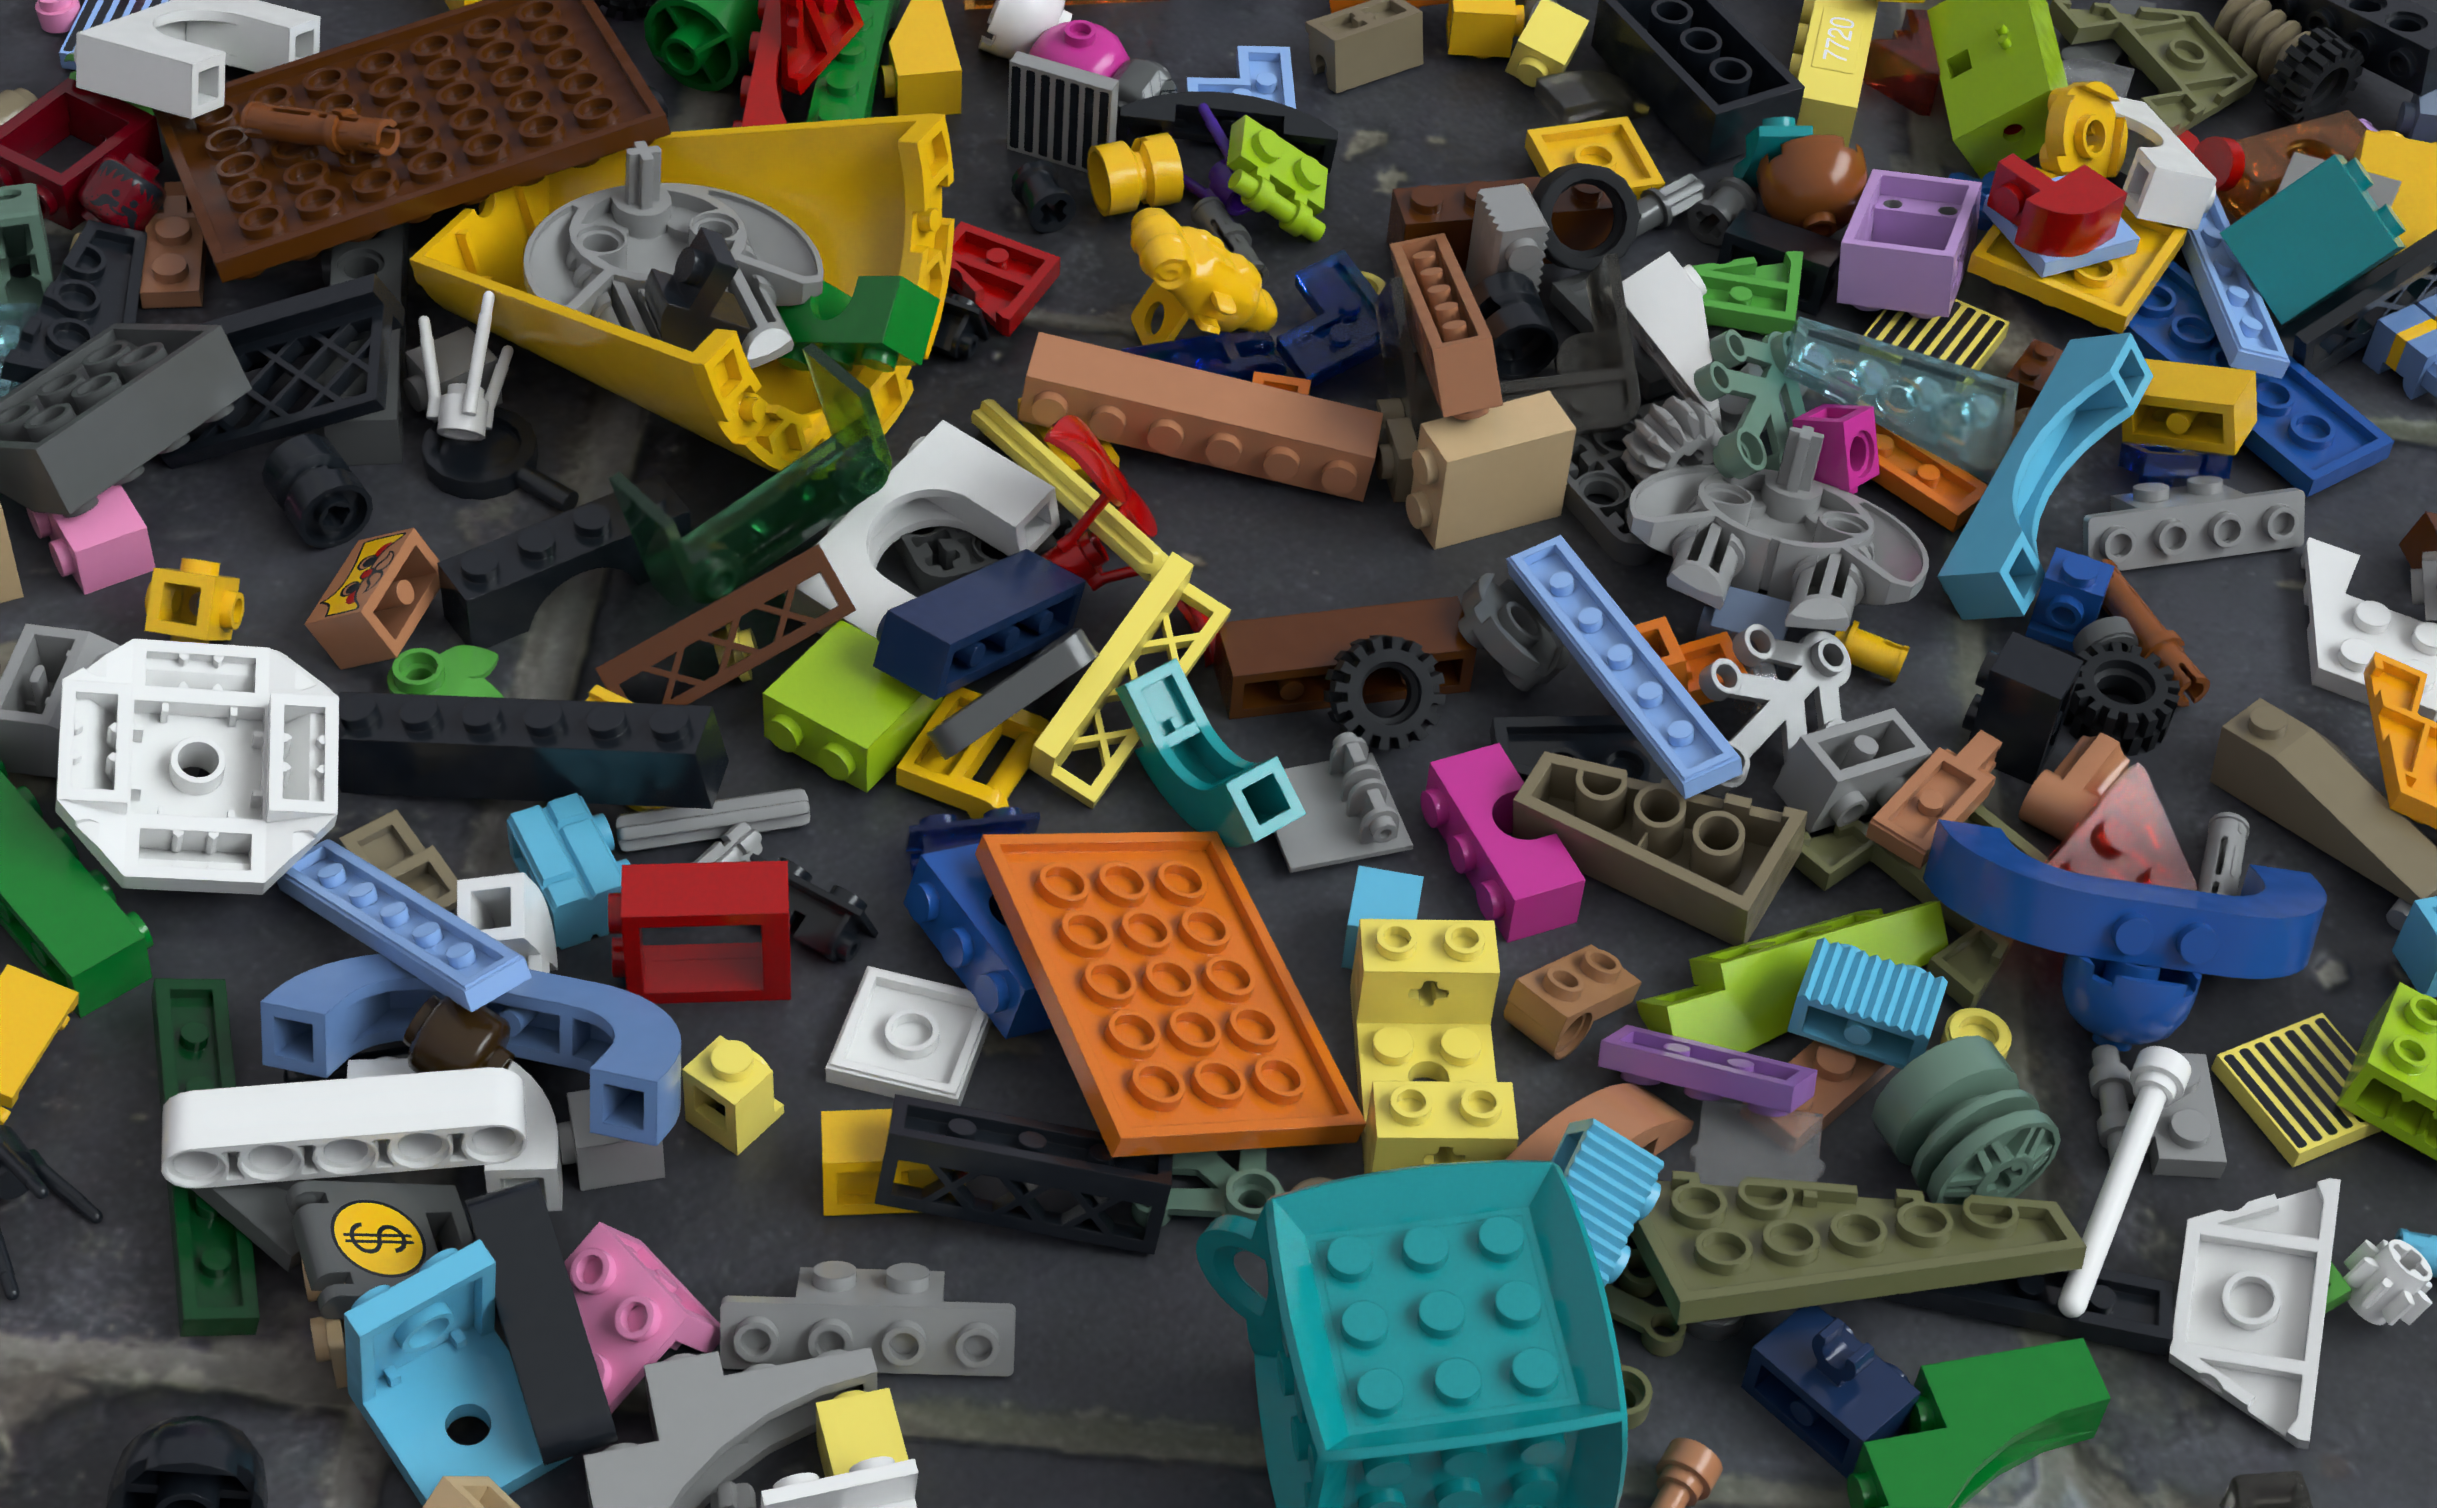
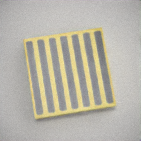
[1858,299,2010,397]
[2211,1013,2382,1168]

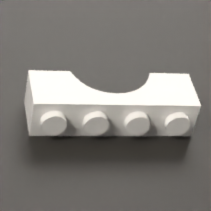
[2086,96,2217,230]

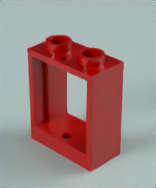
[608,861,791,1004]

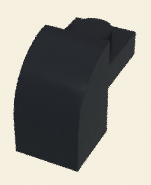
[645,227,751,352]

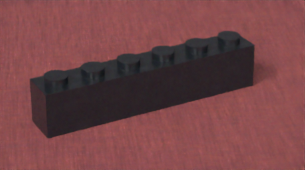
[338,692,729,809]

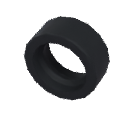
[1532,163,1640,272]

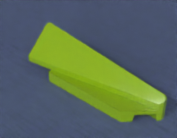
[1636,901,1949,1053]

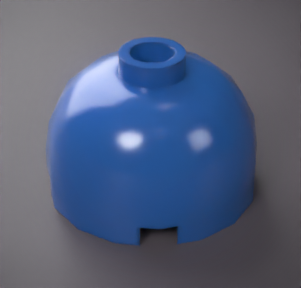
[2060,953,2202,1051]

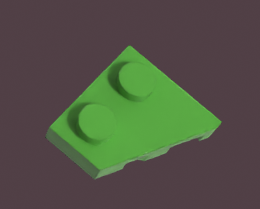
[1692,251,1803,335]

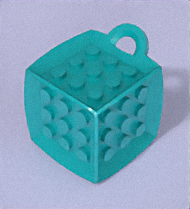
[1196,1160,1628,1508]

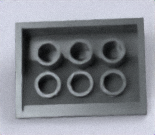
[0,323,252,518]

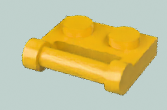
[896,687,1050,827]

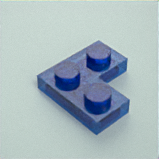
[1276,249,1404,388]

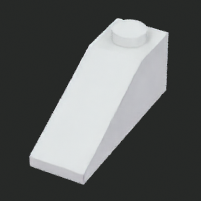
[1612,251,1723,433]

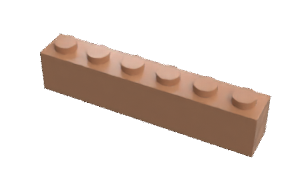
[1389,233,1503,420]
[1018,332,1383,502]

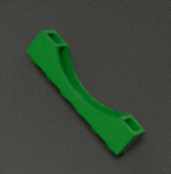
[807,0,900,122]

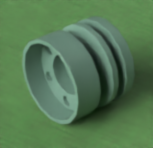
[1871,1035,2061,1205]

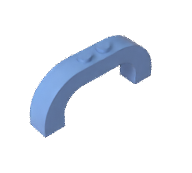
[260,954,681,1146]

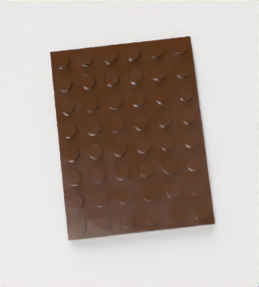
[152,0,671,283]

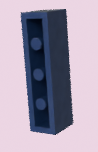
[873,549,1087,700]

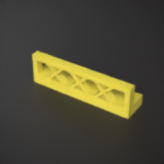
[1029,552,1231,809]

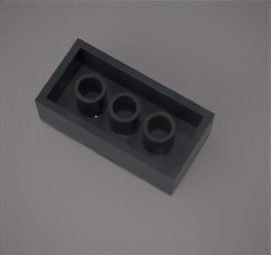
[1591,0,1805,165]

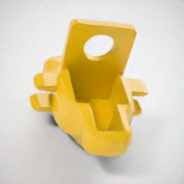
[1130,208,1278,360]

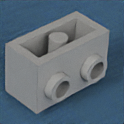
[1773,708,1932,833]

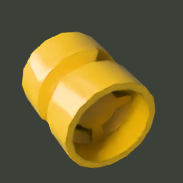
[1087,132,1184,217]

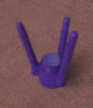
[1183,103,1251,216]

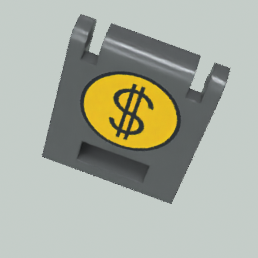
[286,1180,474,1319]

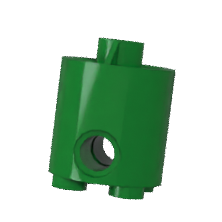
[644,0,762,91]

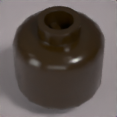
[403,995,515,1073]

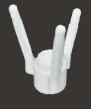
[418,291,514,441]

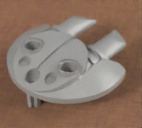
[523,141,824,369]
[1626,425,1929,632]

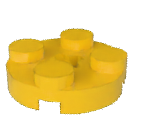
[2039,81,2128,178]

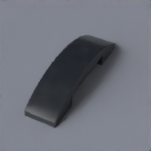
[1116,92,1338,173]

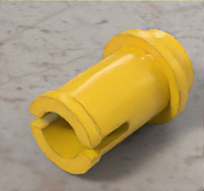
[1834,620,1910,683]

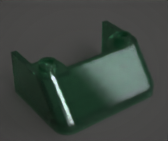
[609,343,892,607]

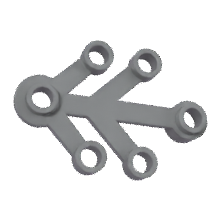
[1699,624,1852,796]

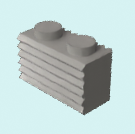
[1465,183,1550,292]

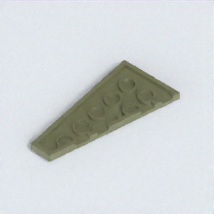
[1630,1170,2087,1325]

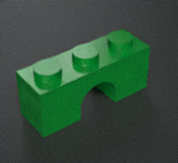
[776,276,940,372]

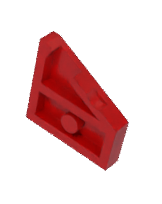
[780,0,864,96]
[948,221,1061,337]

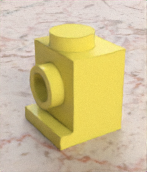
[682,1035,784,1156]

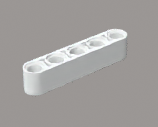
[161,1067,527,1188]

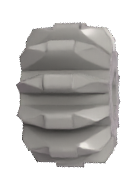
[1621,395,1724,484]

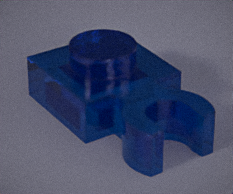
[2118,443,2233,487]

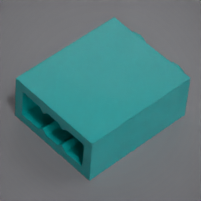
[2219,154,2406,325]

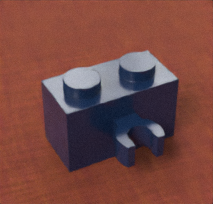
[1741,1305,1921,1479]

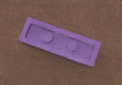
[1598,1025,1817,1117]

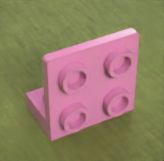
[564,1222,720,1414]

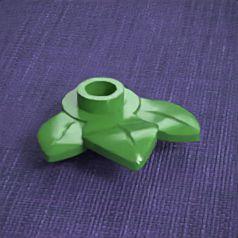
[387,645,504,698]

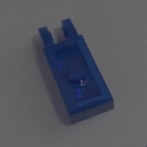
[1121,330,1287,382]

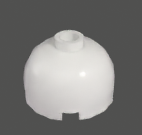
[978,0,1073,60]

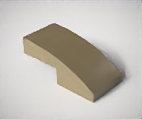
[339,809,458,911]

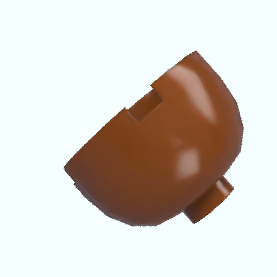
[1756,135,1868,237]

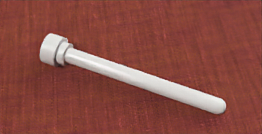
[2058,1046,2191,1318]

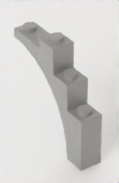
[583,1347,877,1508]

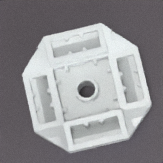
[55,639,339,895]

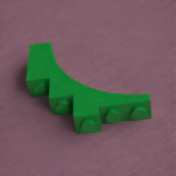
[1847,1338,2111,1508]

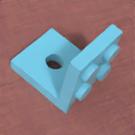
[344,1239,573,1506]

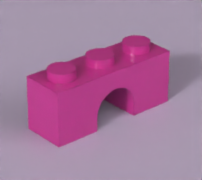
[1420,743,1586,943]

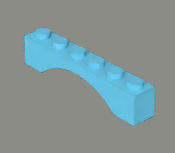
[1937,332,2154,620]

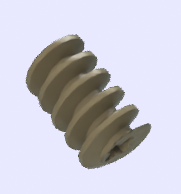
[2214,0,2311,84]

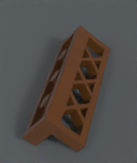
[595,544,856,705]

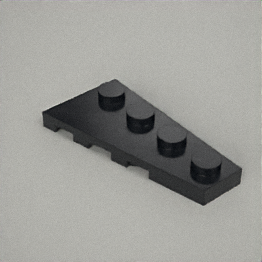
[0,220,147,383]

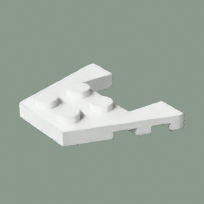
[2300,537,2437,722]

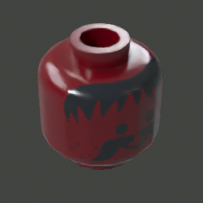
[78,151,166,232]

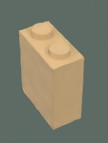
[1406,391,1576,550]

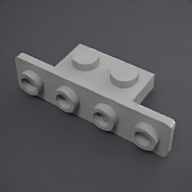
[2083,476,2305,571]
[720,1261,1016,1377]

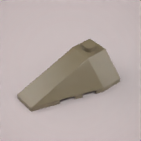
[2210,698,2437,905]

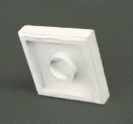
[825,966,992,1106]

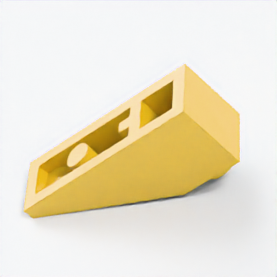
[880,0,962,116]

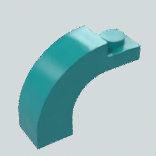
[1115,658,1306,848]

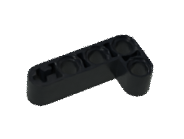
[465,1178,618,1466]

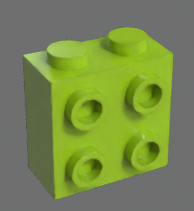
[762,619,943,793]
[2336,982,2437,1161]

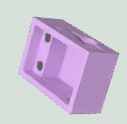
[1836,169,1982,319]

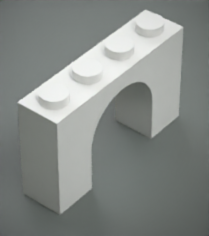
[74,0,321,119]
[785,420,1060,638]

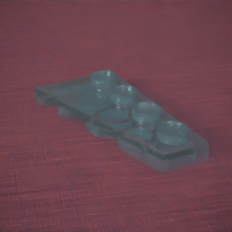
[1784,316,2019,483]

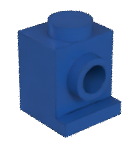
[2025,547,2115,653]

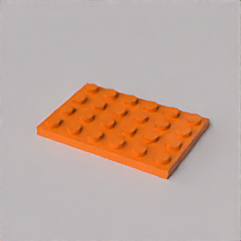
[975,831,1366,1157]

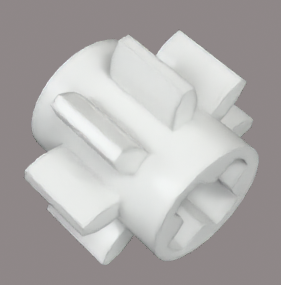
[2343,1239,2433,1326]

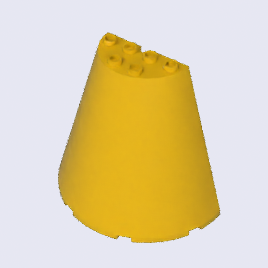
[409,113,955,477]

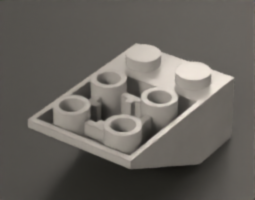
[0,624,201,778]

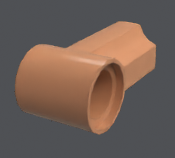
[2018,732,2130,849]

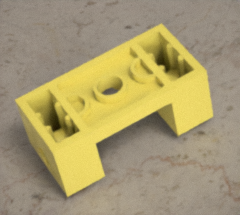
[1350,919,1519,1174]

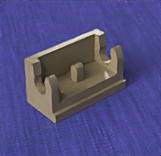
[1305,0,1424,94]

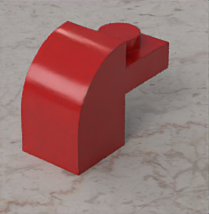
[1987,153,2128,257]

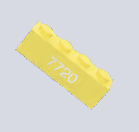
[1789,0,1879,147]

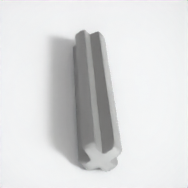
[615,788,810,853]

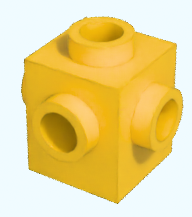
[144,558,244,644]

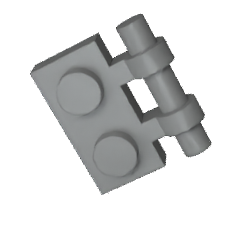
[2088,1044,2227,1179]

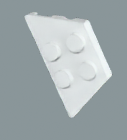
[2169,1178,2341,1449]

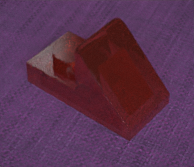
[1863,9,1940,116]

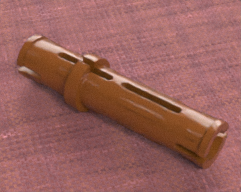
[241,101,400,156]
[2101,559,2210,707]

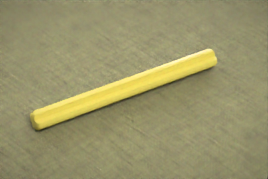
[971,399,1169,581]

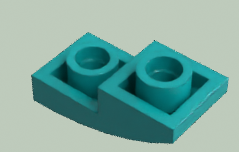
[1733,117,1813,187]

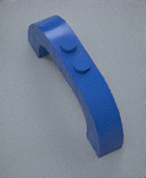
[1923,819,2327,979]

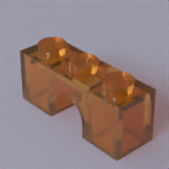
[2216,110,2369,220]

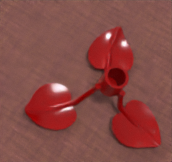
[1041,415,1216,668]

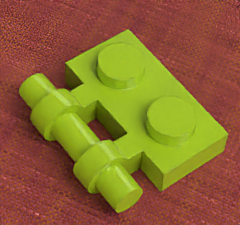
[1227,114,1328,243]

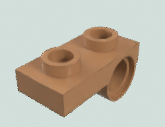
[1504,944,1642,1060]

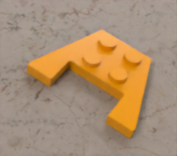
[2363,651,2437,829]

